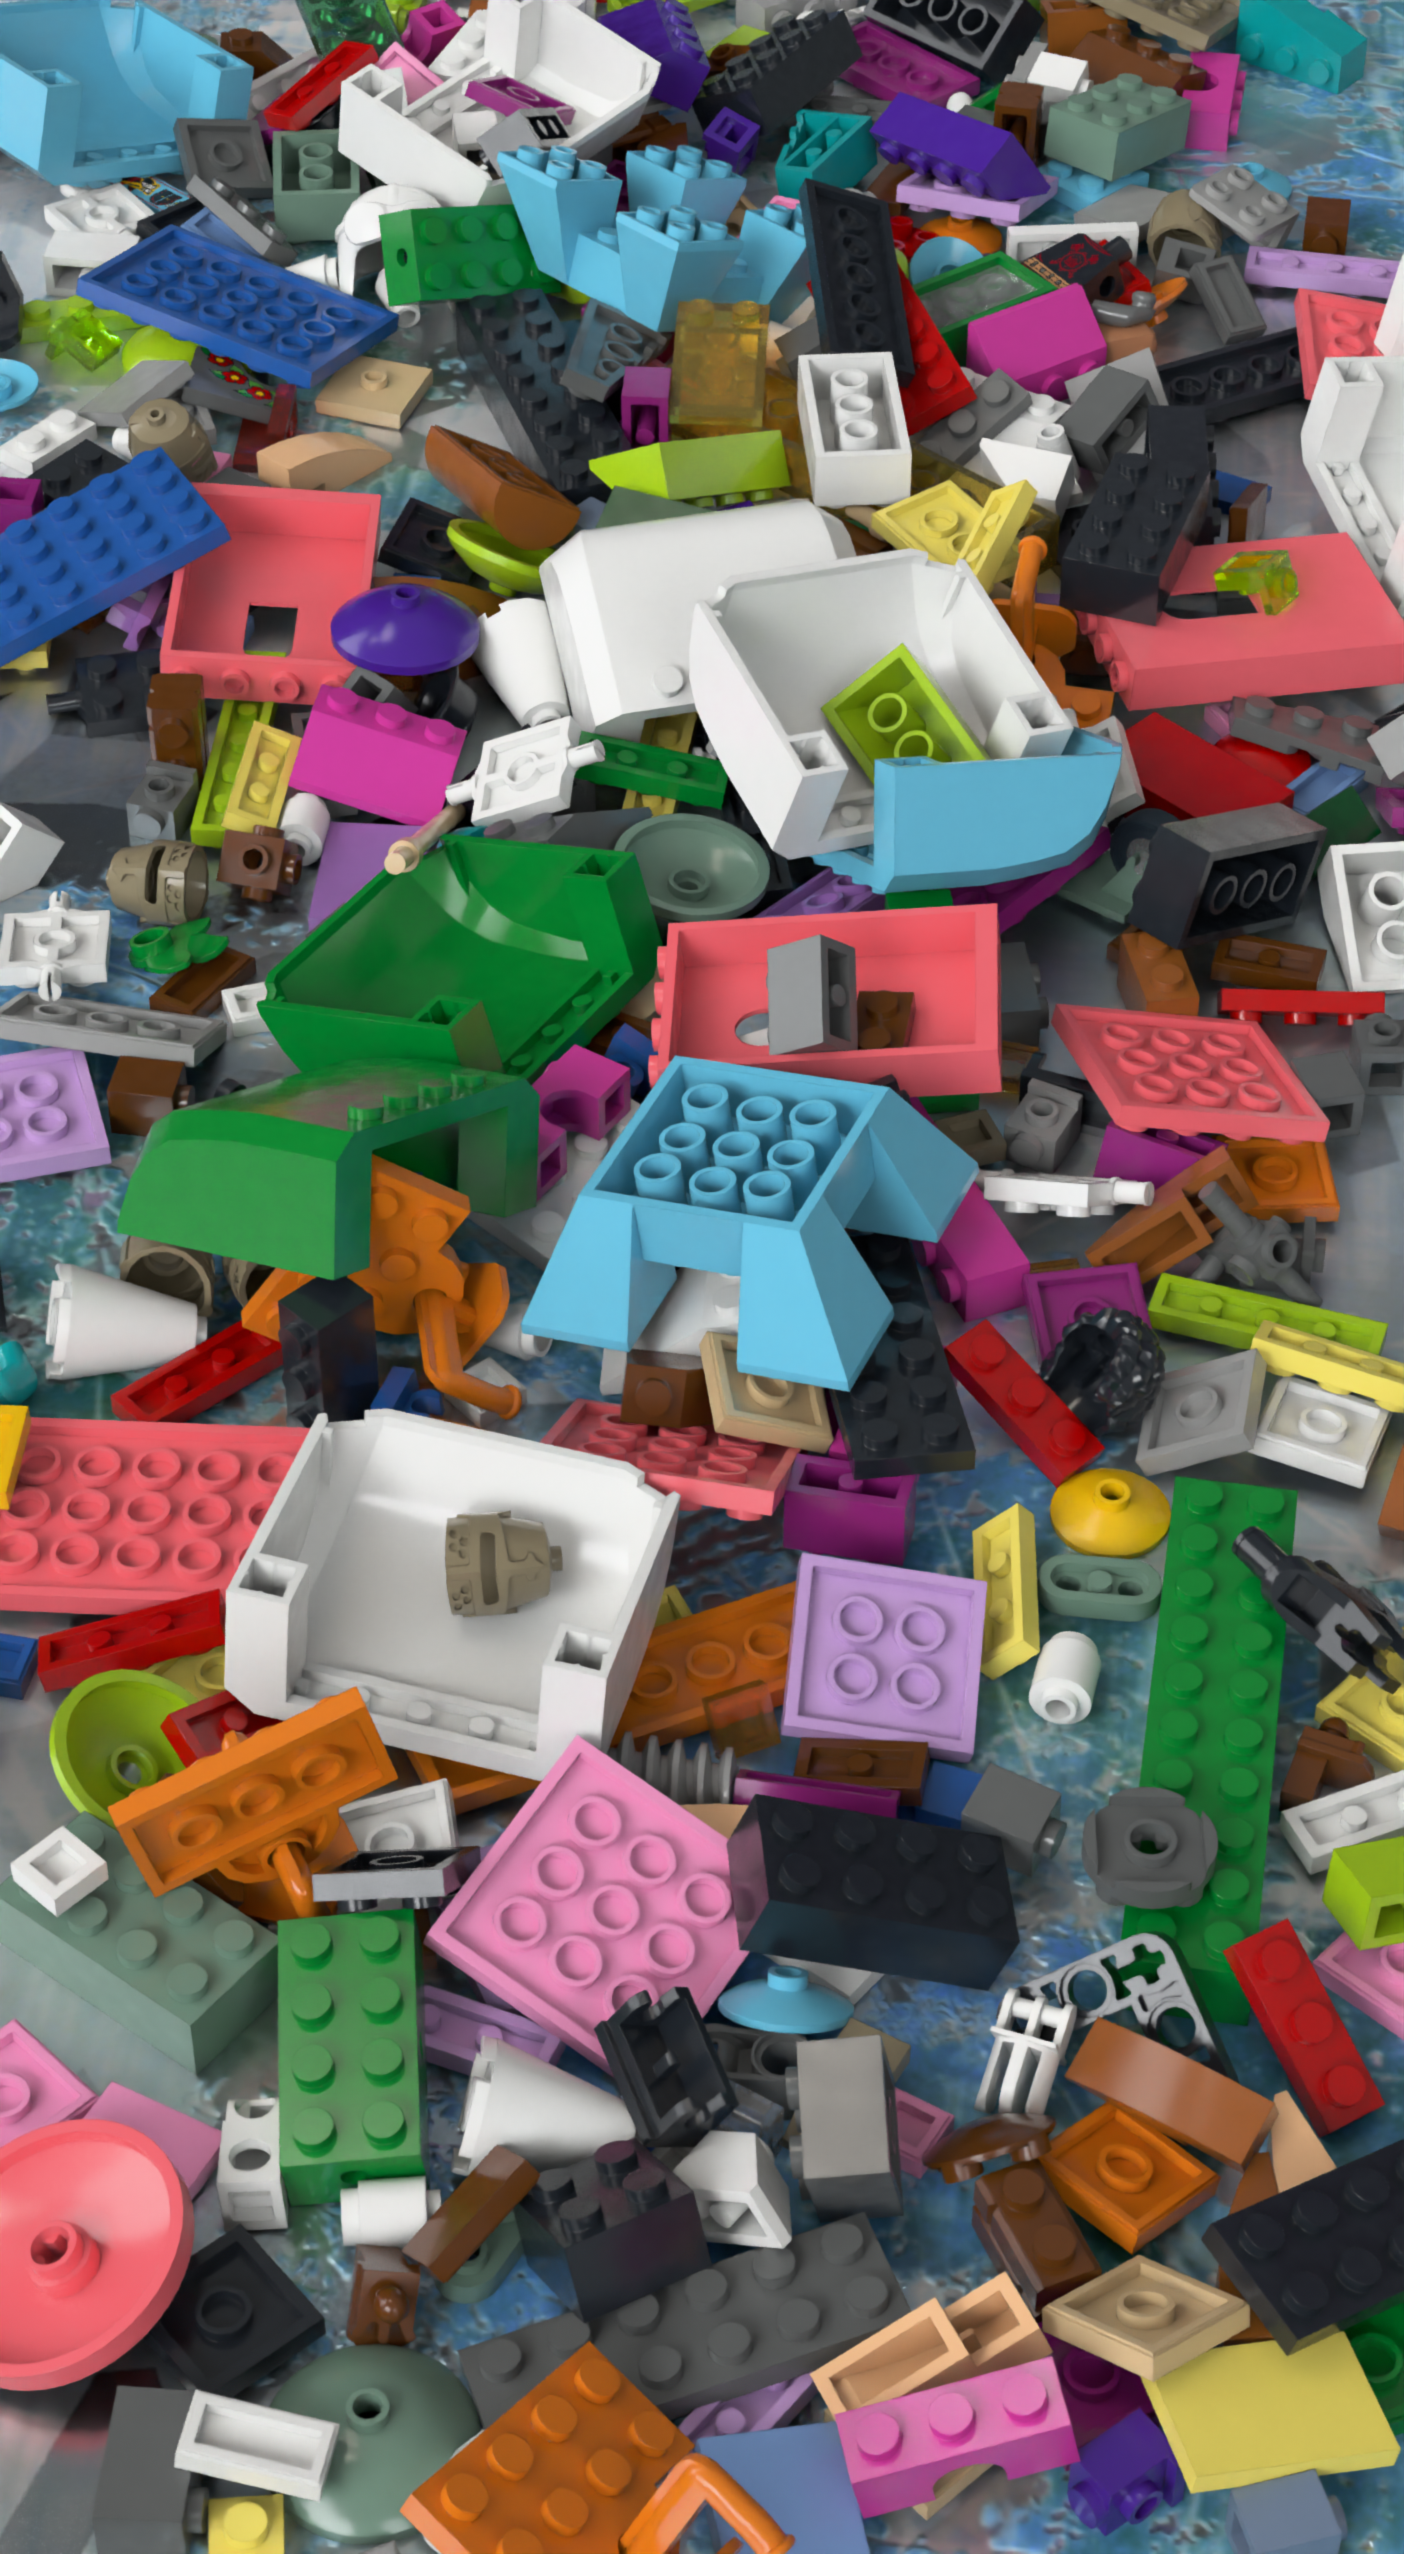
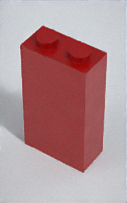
[1124,712,1295,821]

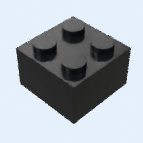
[513,2137,712,2324]

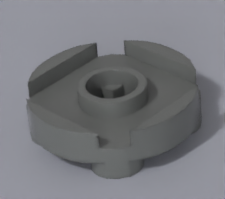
[1081,1787,1218,1909]

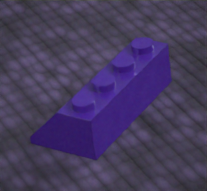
[597,0,711,113]
[869,92,1051,201]

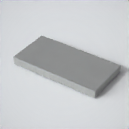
[0,991,227,1068]

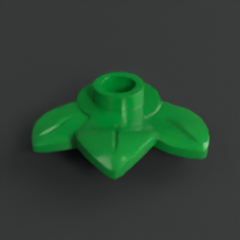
[128,917,230,974]

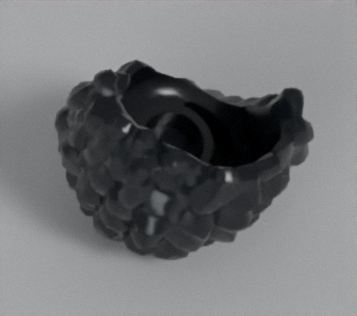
[1038,1307,1166,1439]

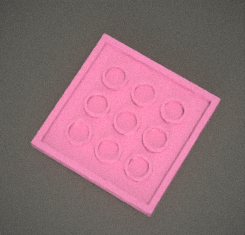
[423,1735,751,2078]

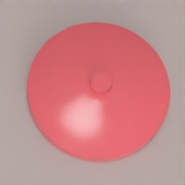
[0,2119,195,2391]

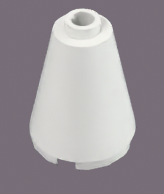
[471,598,570,727]
[45,1263,207,1381]
[451,2036,642,2176]

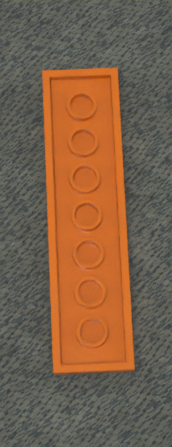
[404,1581,796,1815]

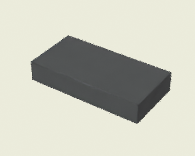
[1189,254,1267,346]

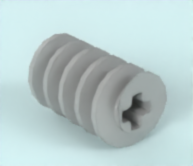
[606,1731,739,1805]

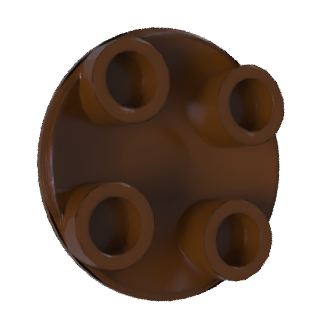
[921,2113,1056,2184]

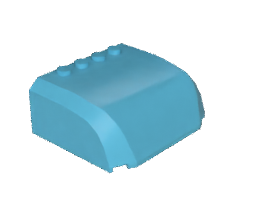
[0,0,254,187]
[809,726,1122,895]

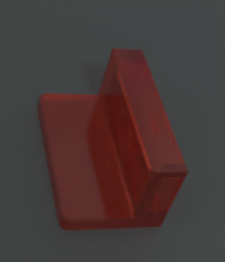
[232,384,299,473]

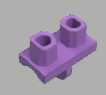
[104,572,174,652]

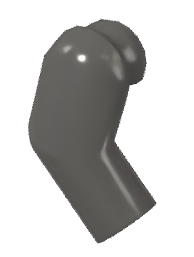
[1091,290,1156,328]

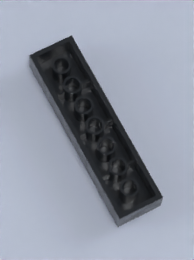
[455,288,633,506]

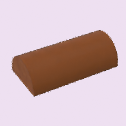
[425,425,581,550]

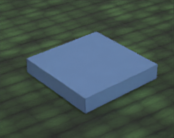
[693,2421,870,2554]

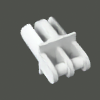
[974,1988,1077,2115]

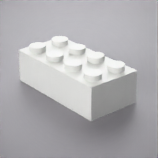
[797,352,912,509]

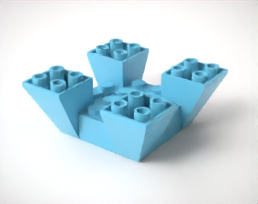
[497,145,812,332]
[521,1055,979,1392]

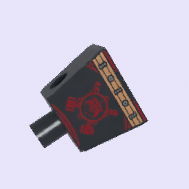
[1021,233,1133,307]

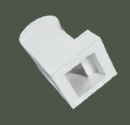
[216,2097,288,2231]

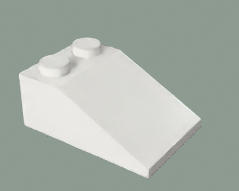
[1317,841,1404,994]
[600,1267,740,1396]

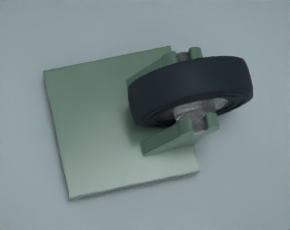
[1056,808,1181,924]

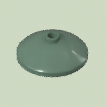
[614,813,770,923]
[269,2344,480,2545]

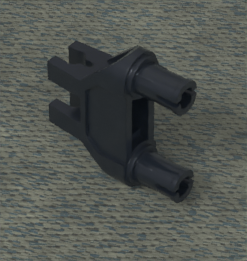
[1232,1526,1404,1694]

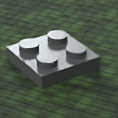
[173,118,273,199]

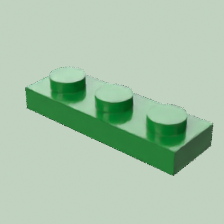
[574,731,728,809]

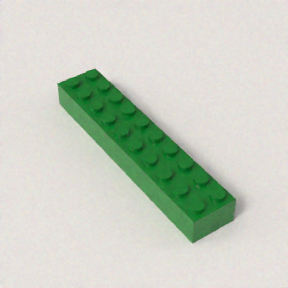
[1117,1476,1298,2026]

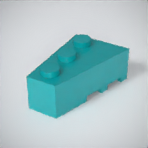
[1235,0,1368,95]
[775,109,878,200]

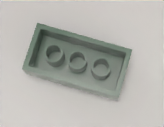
[0,1810,278,2076]

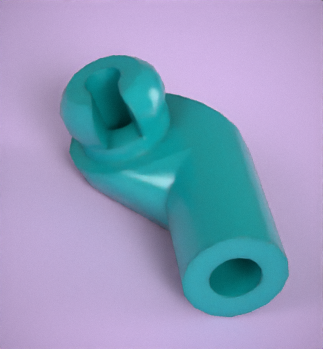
[0,1341,38,1406]

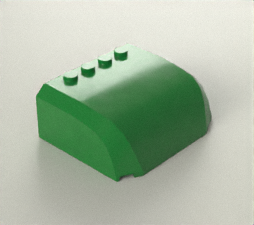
[256,834,663,1085]
[117,1058,540,1280]

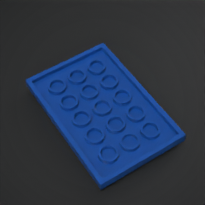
[76,224,399,389]
[0,446,232,667]

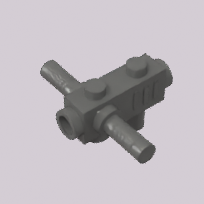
[1189,1181,1323,1308]

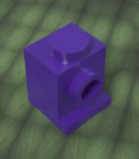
[702,106,760,176]
[1067,2408,1185,2537]

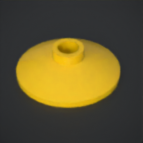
[1050,1468,1171,1559]

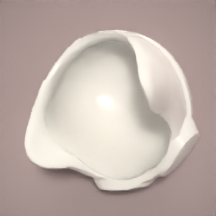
[335,183,456,314]

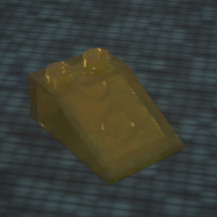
[669,299,770,427]

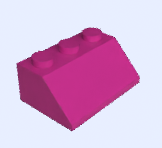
[966,283,1107,402]
[288,684,467,826]

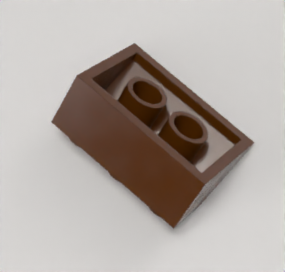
[1069,24,1207,97]

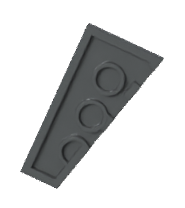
[560,297,673,403]

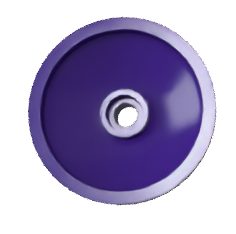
[330,583,480,676]

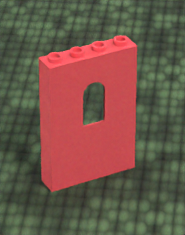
[160,482,381,705]
[1074,532,1404,711]
[648,903,1002,1097]

